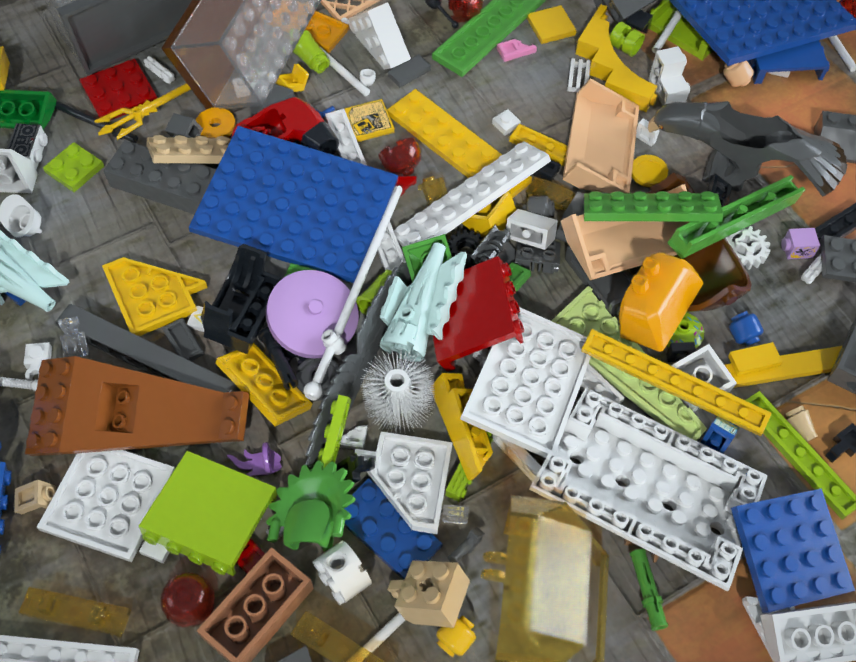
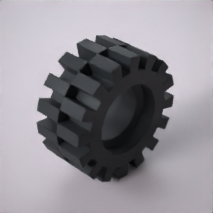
[447,230,484,270]

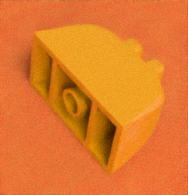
[619,252,703,352]

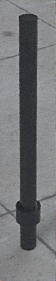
[55,101,138,143]

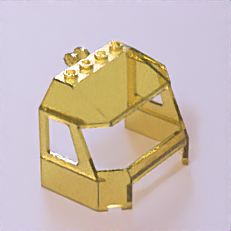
[481,495,609,662]

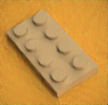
[147,135,231,164]

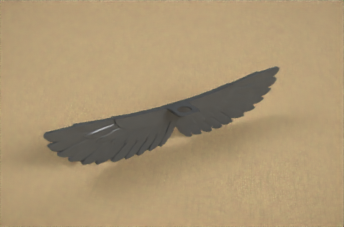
[305,262,412,471]

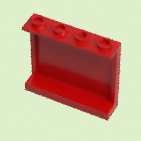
[433,256,524,372]

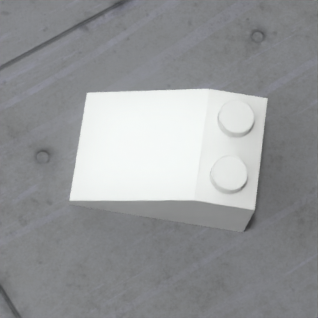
[0,149,38,193]

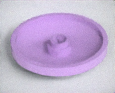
[266,270,359,358]

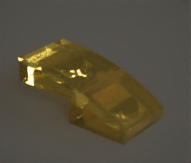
[525,177,575,210]

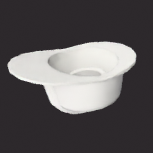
[0,195,42,238]

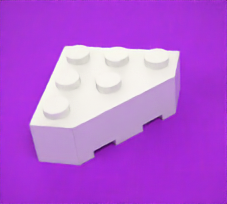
[349,2,411,70]

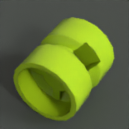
[609,22,645,57]

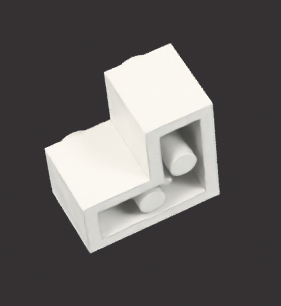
[648,46,690,106]

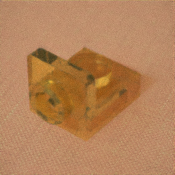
[417,176,448,207]

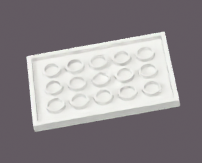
[460,307,591,458]

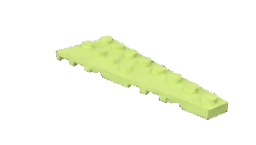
[551,286,707,441]

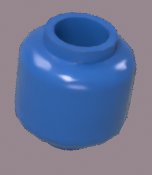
[728,311,764,347]

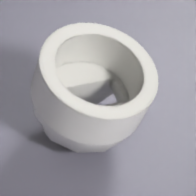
[360,69,376,86]

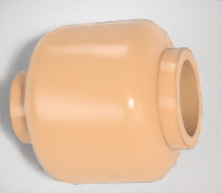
[723,61,754,87]

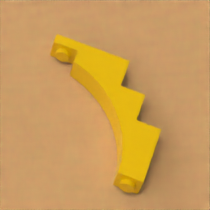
[575,4,658,112]

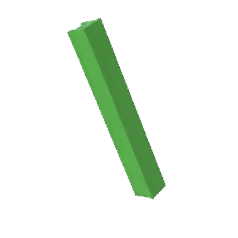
[667,175,806,259]

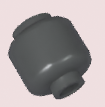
[523,195,555,218]

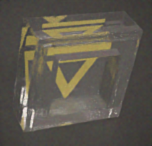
[442,504,469,524]

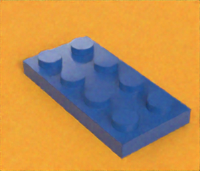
[344,478,442,580]

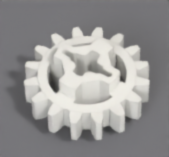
[726,226,771,270]

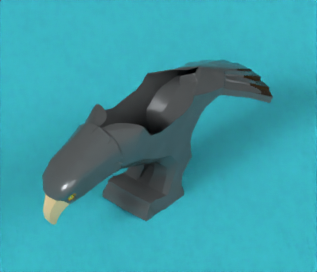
[648,101,848,197]

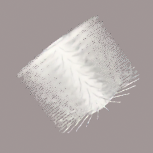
[361,350,435,433]

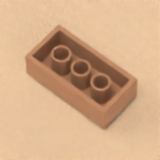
[197,547,314,662]

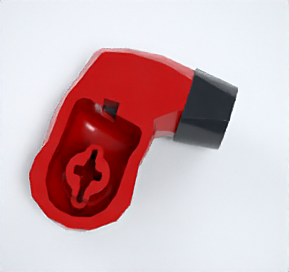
[232,97,339,155]

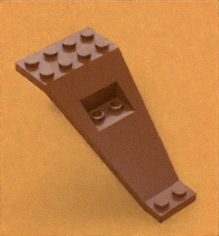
[25,356,249,456]

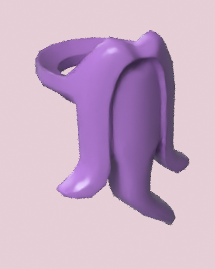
[227,442,282,477]

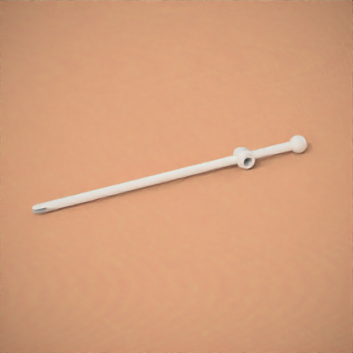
[303,185,402,401]

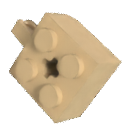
[388,560,470,628]

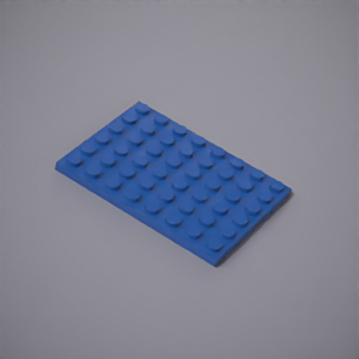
[670,0,856,66]
[189,126,398,283]

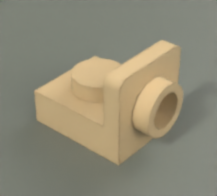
[14,480,56,514]

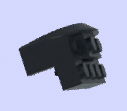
[201,244,283,354]

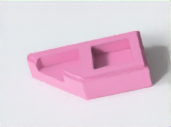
[496,39,537,62]

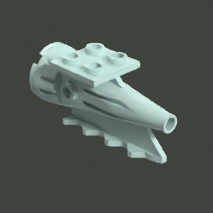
[0,230,69,312]
[380,243,467,362]

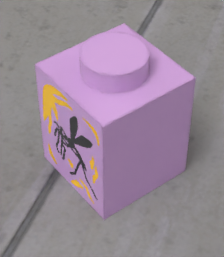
[781,228,820,259]

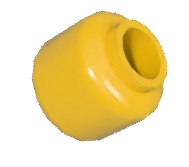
[436,615,476,657]

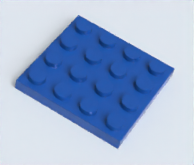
[731,488,855,613]

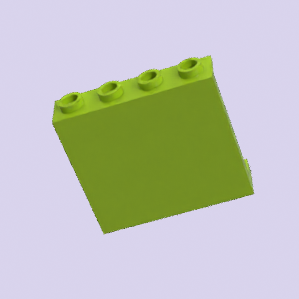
[649,0,713,61]
[139,451,278,576]

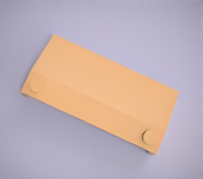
[562,78,639,193]
[561,184,690,280]

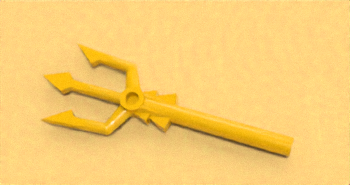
[94,83,191,140]

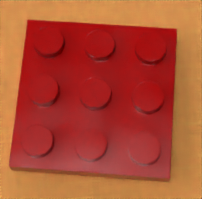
[79,58,157,121]

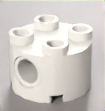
[312,540,372,605]

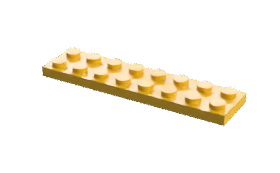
[387,89,532,198]

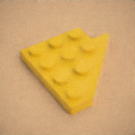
[102,257,208,336]

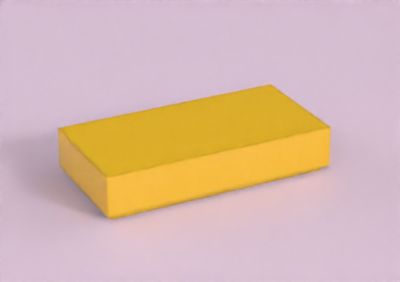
[728,342,783,376]

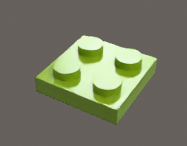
[43,142,105,193]

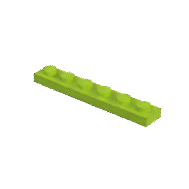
[745,391,856,520]

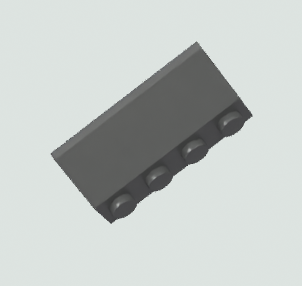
[814,111,856,163]

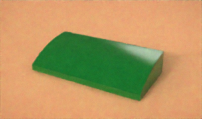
[0,90,57,129]

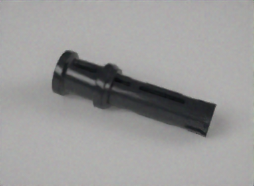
[258,327,299,390]

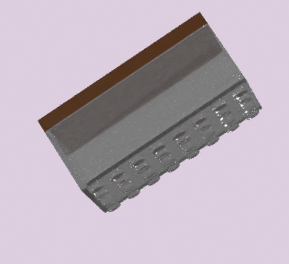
[161,0,321,109]

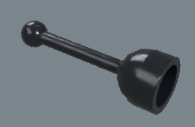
[425,0,459,29]

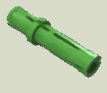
[630,549,668,631]

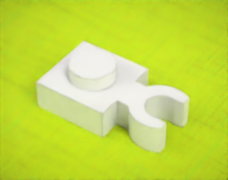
[24,342,52,380]

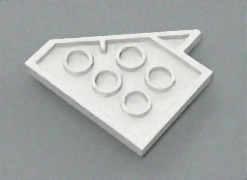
[355,432,453,534]

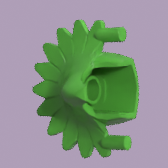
[266,460,355,552]

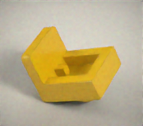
[274,64,309,92]

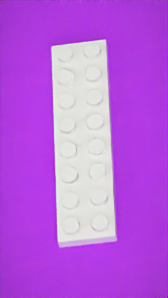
[394,141,551,247]

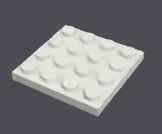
[37,450,175,562]

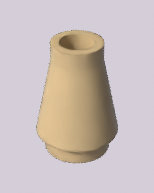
[785,405,818,442]

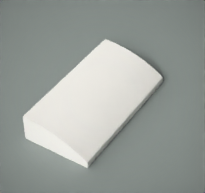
[760,601,856,662]

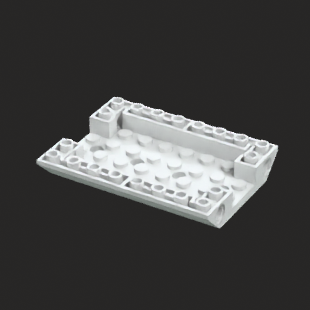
[529,388,768,591]

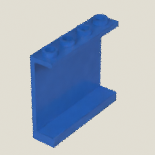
[747,40,830,84]

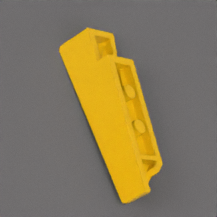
[430,373,493,480]

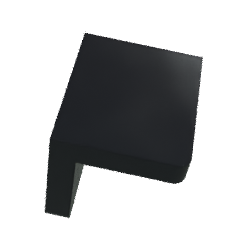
[625,10,653,34]

